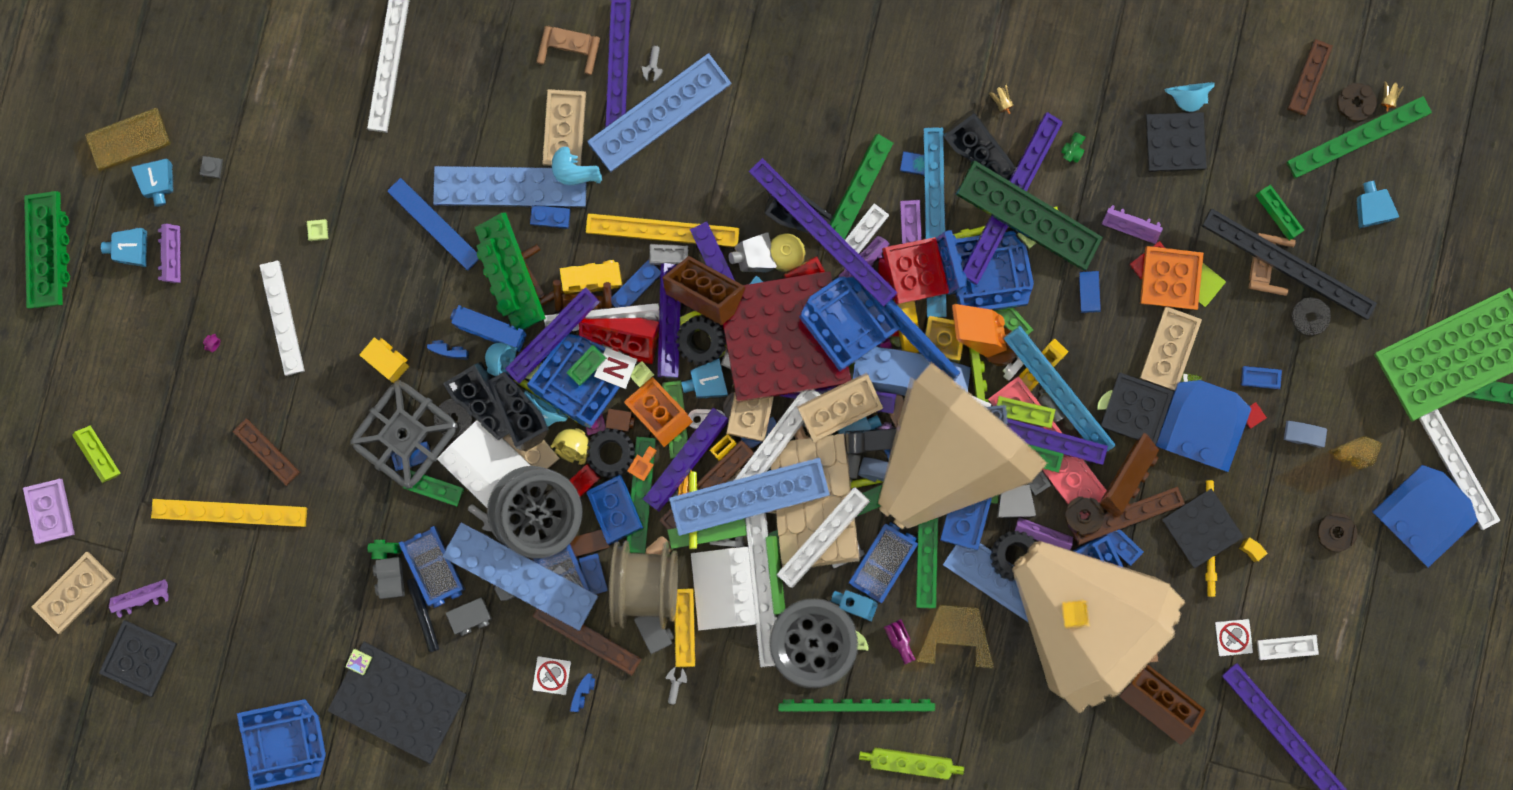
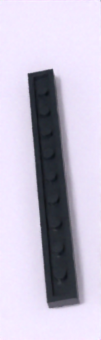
[1201,209,1377,320]

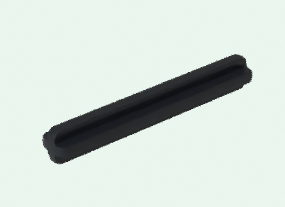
[407,578,439,652]

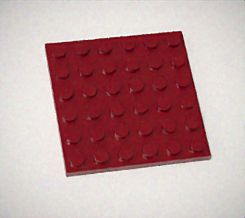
[723,271,851,403]

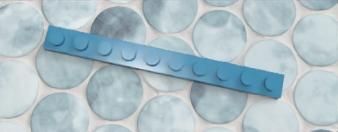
[924,128,946,318]

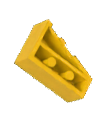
[560,260,622,295]

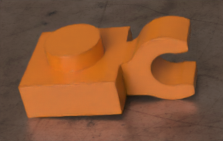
[627,446,657,481]

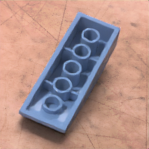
[853,347,971,396]

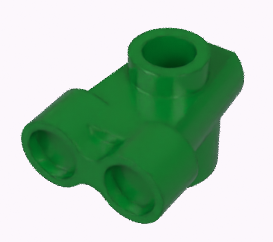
[1061,132,1086,163]
[368,540,402,559]

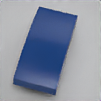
[1079,271,1101,313]
[427,340,469,359]
[570,674,595,712]

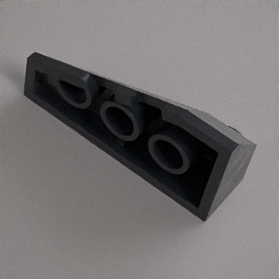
[943,109,1016,180]
[764,184,833,234]
[443,362,509,440]
[488,372,549,451]

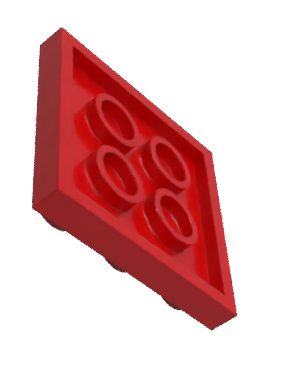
[882,237,949,304]

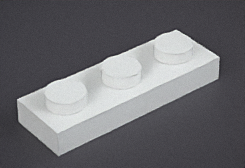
[845,203,889,254]
[1257,635,1319,660]

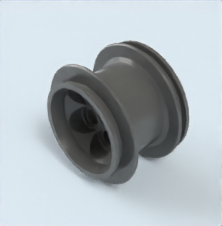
[769,599,858,688]

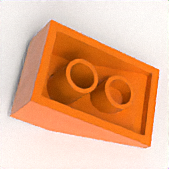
[952,304,1007,358]
[624,377,693,447]

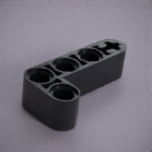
[845,428,897,453]

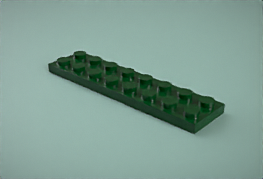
[955,161,1103,271]

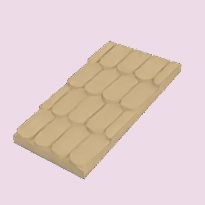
[771,434,860,568]

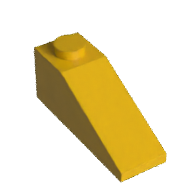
[1019,339,1069,392]

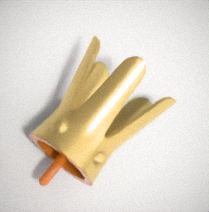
[1381,82,1404,111]
[989,84,1014,114]

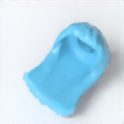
[552,147,602,185]

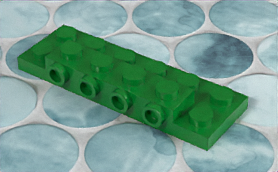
[24,191,70,309]
[475,213,546,331]

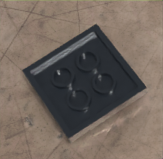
[1146,112,1207,172]
[1100,372,1174,445]
[1162,488,1244,569]
[99,620,178,697]

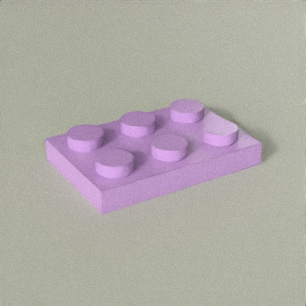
[23,479,75,544]

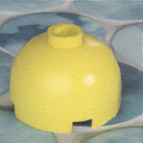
[771,233,805,272]
[551,428,590,465]

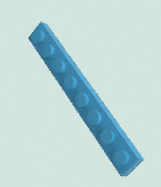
[1004,326,1115,452]

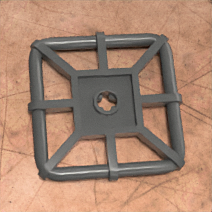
[350,380,458,489]

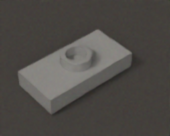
[649,244,688,265]

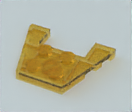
[917,605,993,668]

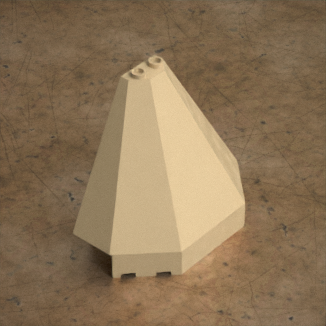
[878,363,1047,529]
[1012,541,1185,713]

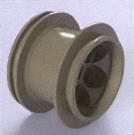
[610,540,678,630]

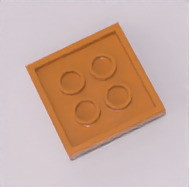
[1140,246,1204,310]

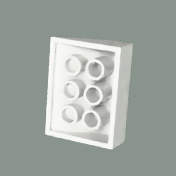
[437,420,531,507]
[691,547,756,630]

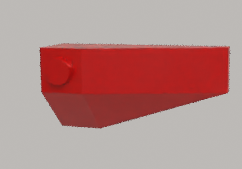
[579,318,659,364]

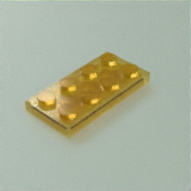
[85,108,171,171]

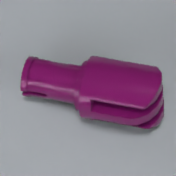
[884,619,916,664]

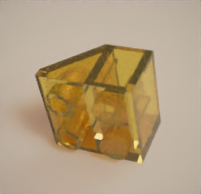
[1329,436,1382,469]

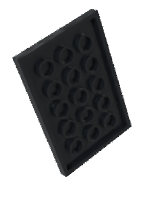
[328,641,467,764]

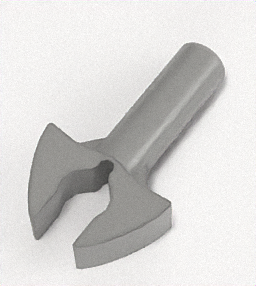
[642,46,663,82]
[468,504,491,531]
[666,667,687,704]

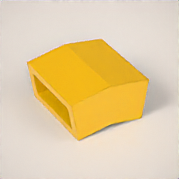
[710,434,737,461]
[1239,537,1268,562]
[1062,600,1089,629]

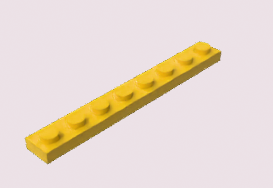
[586,214,739,248]
[151,499,307,527]

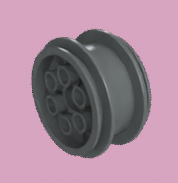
[487,466,582,558]

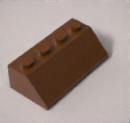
[662,256,745,325]
[1099,433,1159,518]
[1119,664,1206,745]

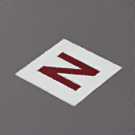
[594,347,637,389]

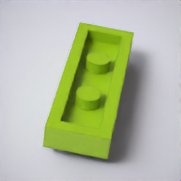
[996,396,1056,429]
[72,426,120,483]

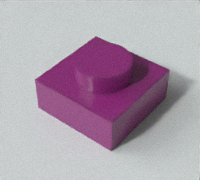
[586,414,606,436]

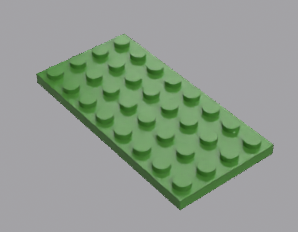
[1374,288,1513,422]

